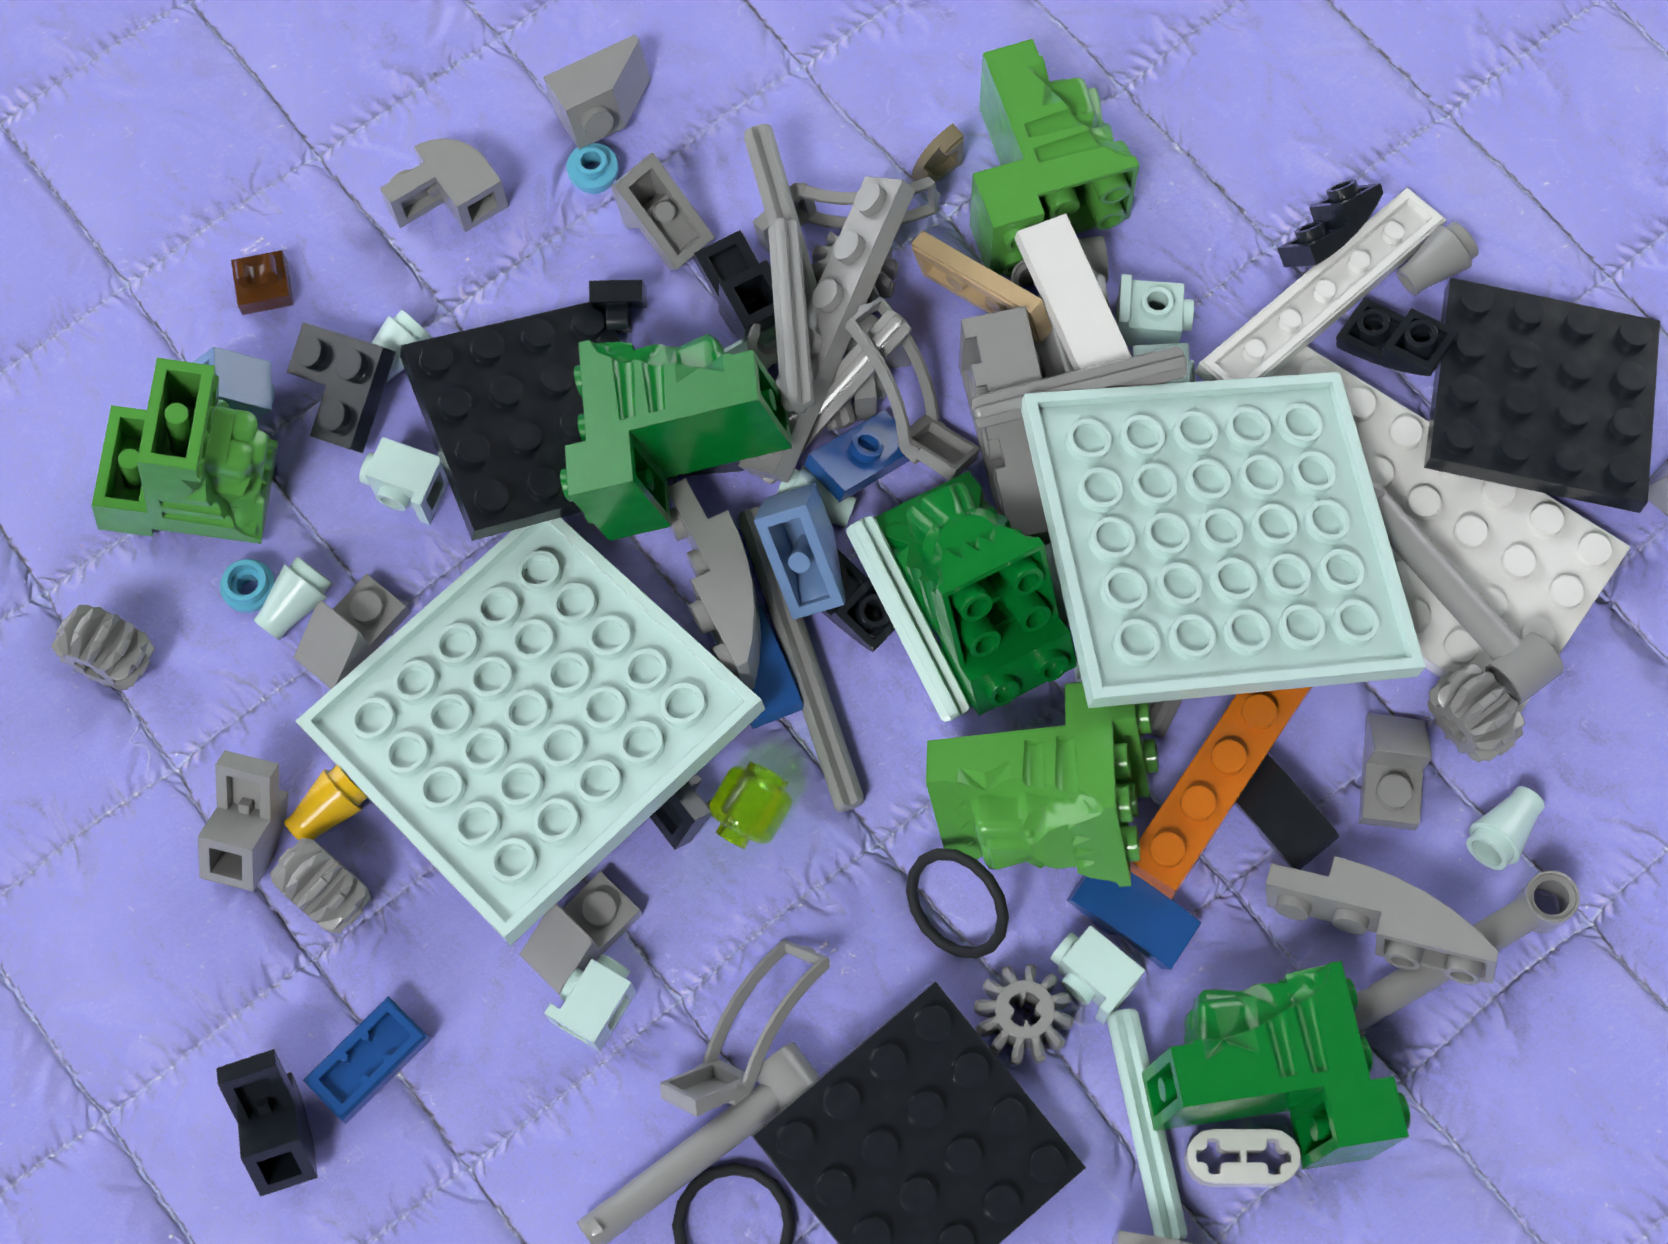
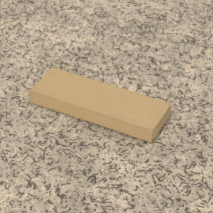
[911,230,1053,343]

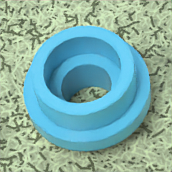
[566,143,619,194]
[220,559,276,613]

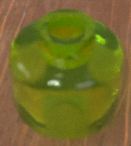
[709,760,792,849]

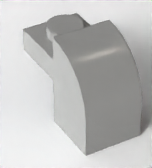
[380,139,509,232]
[198,750,288,892]

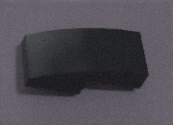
[1277,179,1384,267]
[1336,297,1459,376]
[821,549,895,653]
[1234,754,1340,870]

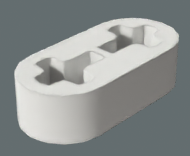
[1184,1129,1301,1187]

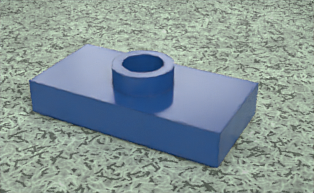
[804,410,910,502]
[303,996,431,1124]

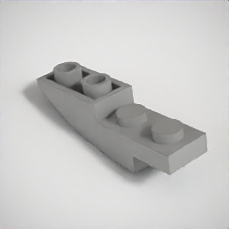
[668,478,761,689]
[1265,856,1499,985]

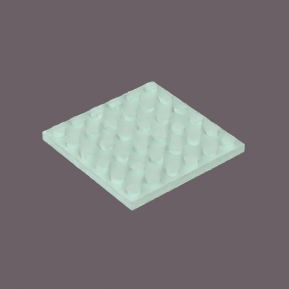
[1021,372,1426,708]
[296,517,765,946]

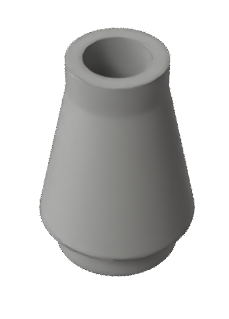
[1396,222,1479,296]

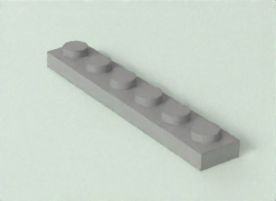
[738,176,916,483]

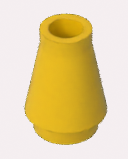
[284,765,367,840]

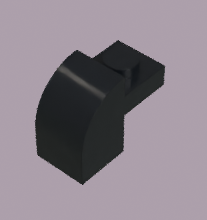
[694,230,775,342]
[216,1049,318,1197]

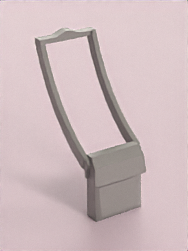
[753,176,940,253]
[845,297,981,480]
[660,940,830,1117]

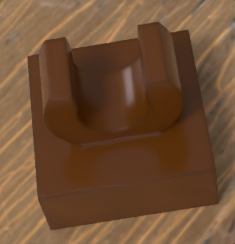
[231,250,294,315]

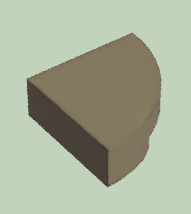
[911,123,964,183]

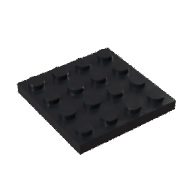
[1424,278,1660,513]
[400,302,678,541]
[750,982,1086,1244]

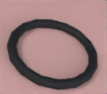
[906,848,1009,959]
[672,1163,796,1244]

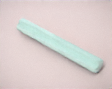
[846,516,970,722]
[1107,1008,1188,1241]

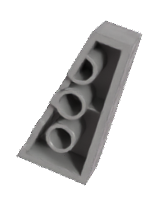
[959,306,1051,545]

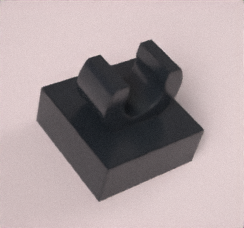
[589,280,647,333]
[650,775,720,850]

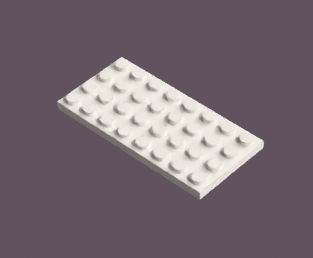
[1272,346,1631,713]

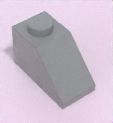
[543,35,651,149]

